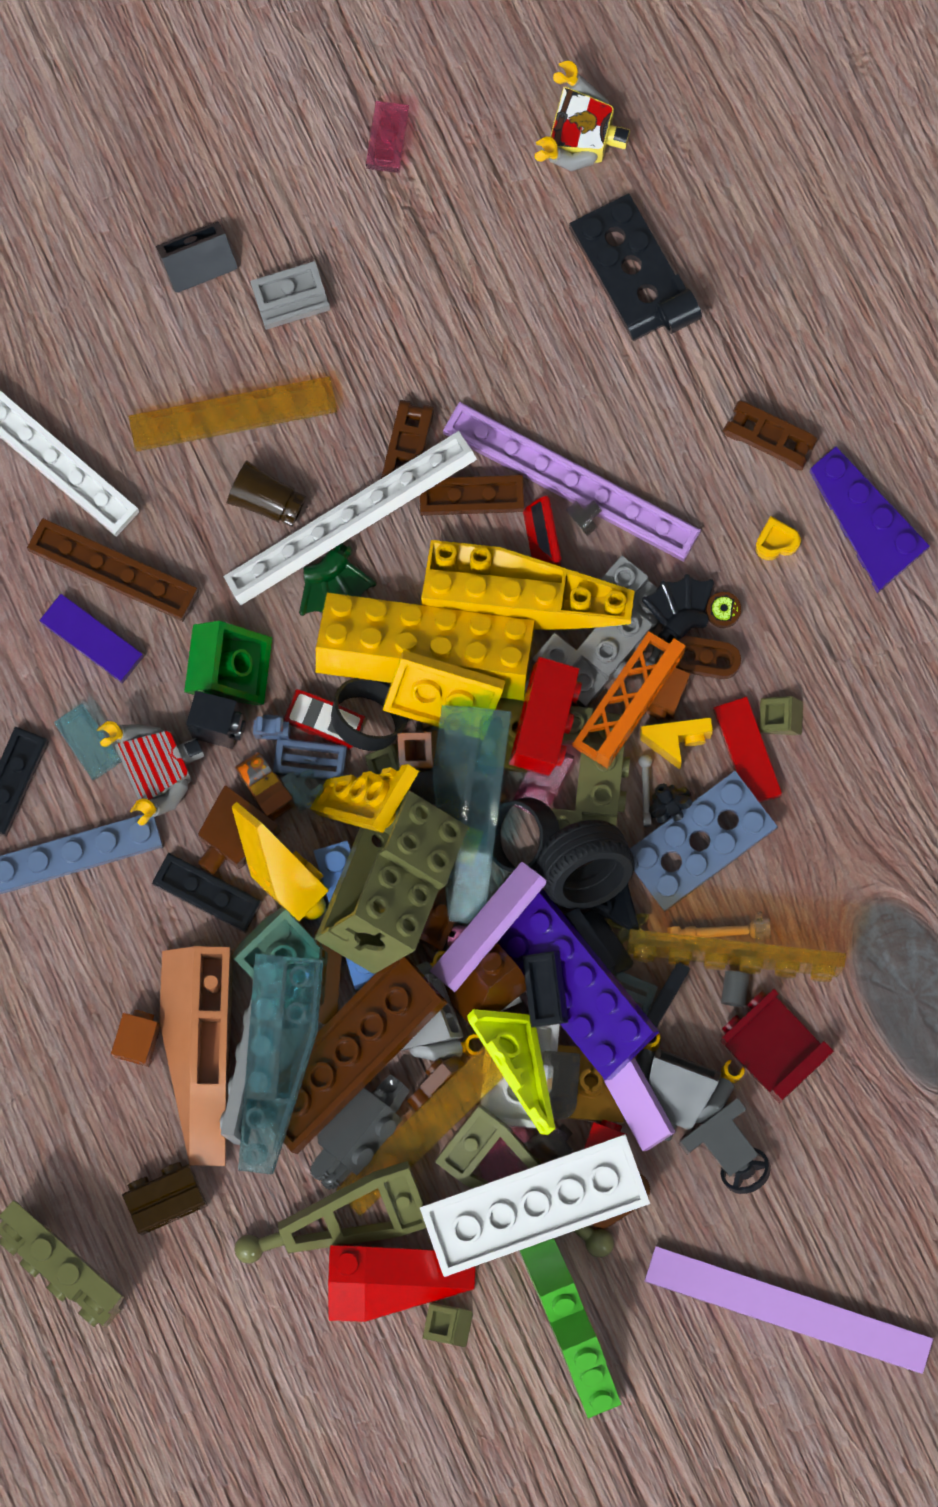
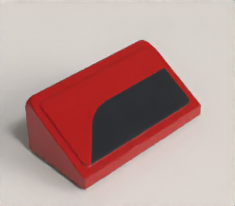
[523,496,561,567]

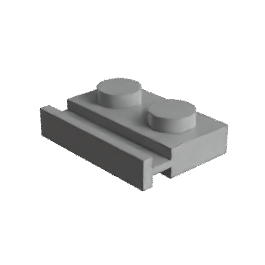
[250,261,330,330]

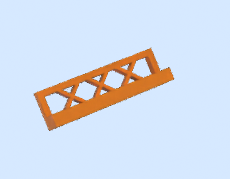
[572,631,686,769]

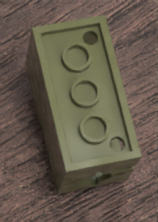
[315,791,468,974]

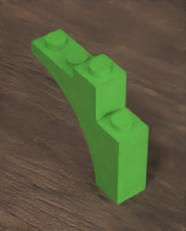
[519,1238,622,1419]

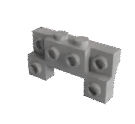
[532,555,660,708]

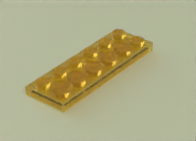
[626,929,846,982]

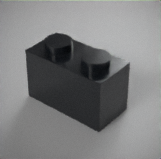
[186,691,246,749]

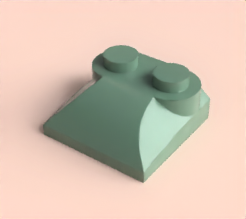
[231,907,320,1009]

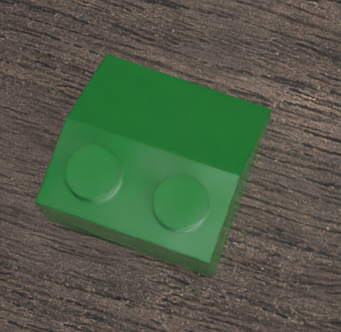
[184,621,272,705]

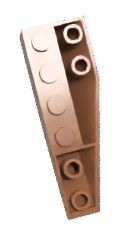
[159,946,233,1166]

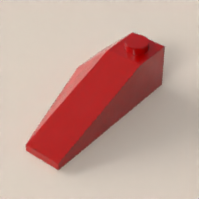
[328,1245,475,1322]

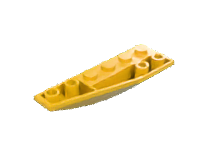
[421,540,635,630]

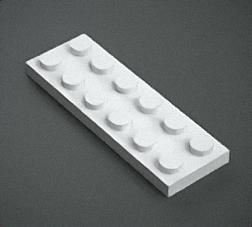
[420,1134,650,1277]

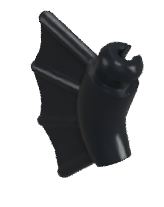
[642,574,714,644]

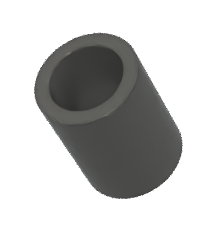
[721,971,750,1007]

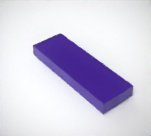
[39,594,144,684]

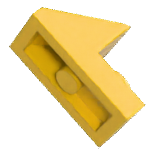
[640,718,713,769]

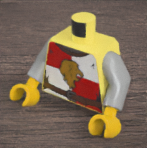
[535,61,630,171]

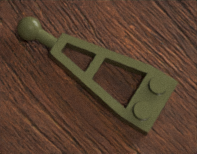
[435,1103,614,1258]
[234,1161,427,1264]

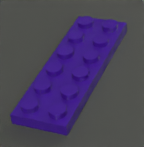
[497,888,660,1080]

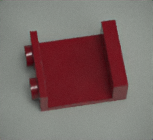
[720,989,834,1104]

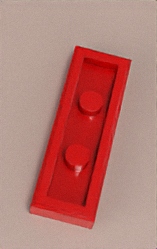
[713,697,782,803]

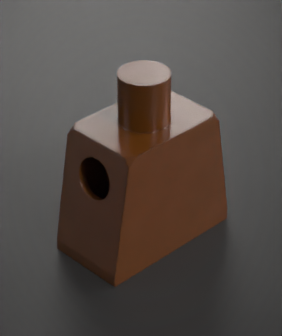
[197,785,281,876]

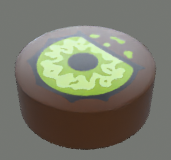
[706,592,741,628]

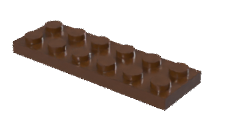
[255,956,448,1154]

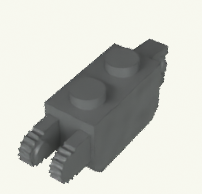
[310,1075,410,1190]

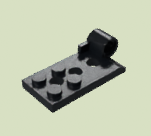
[569,193,702,341]

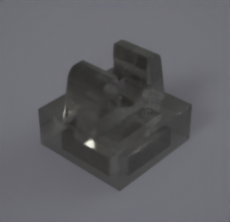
[525,1123,573,1164]

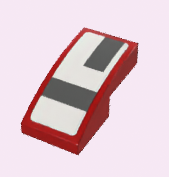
[283,689,365,749]

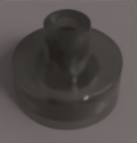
[566,500,602,536]

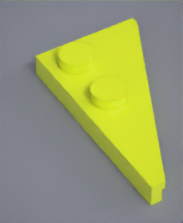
[467,1009,555,1135]

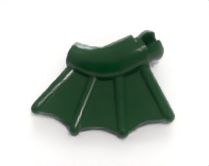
[299,543,377,616]

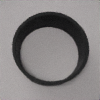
[331,678,408,751]
[486,797,560,873]

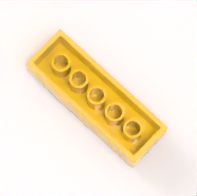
[315,593,535,701]

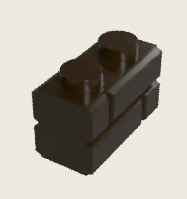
[122,1162,208,1235]

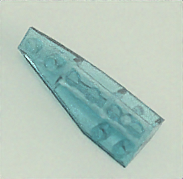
[433,705,512,924]
[238,954,323,1174]

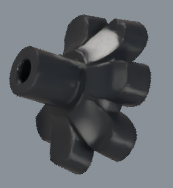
[649,783,692,823]

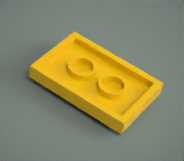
[383,650,505,740]

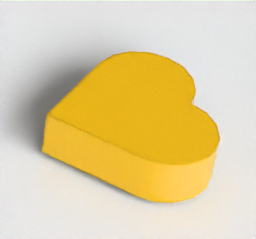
[755,516,801,560]

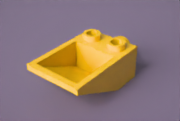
[232,802,329,921]

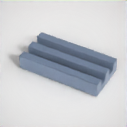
[273,738,347,780]

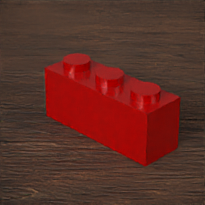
[508,657,582,776]

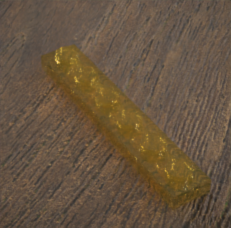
[129,376,337,452]
[336,1046,504,1216]

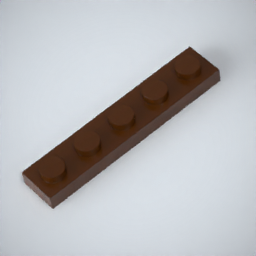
[27,518,198,622]

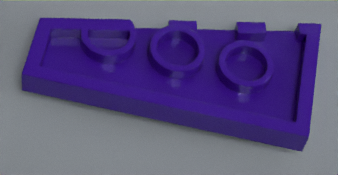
[809,447,930,594]

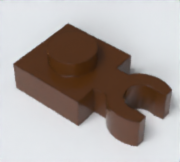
[407,1056,465,1111]

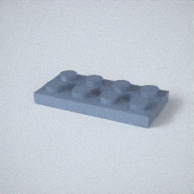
[630,771,778,912]

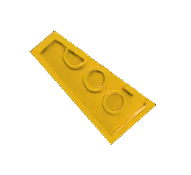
[309,764,419,833]

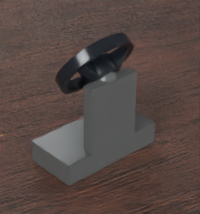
[678,1098,771,1194]

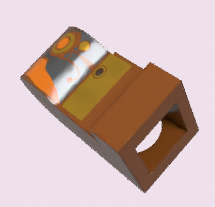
[235,751,296,821]

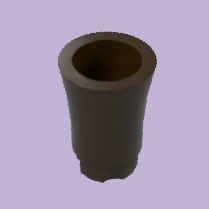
[226,460,306,527]

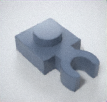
[253,715,291,740]

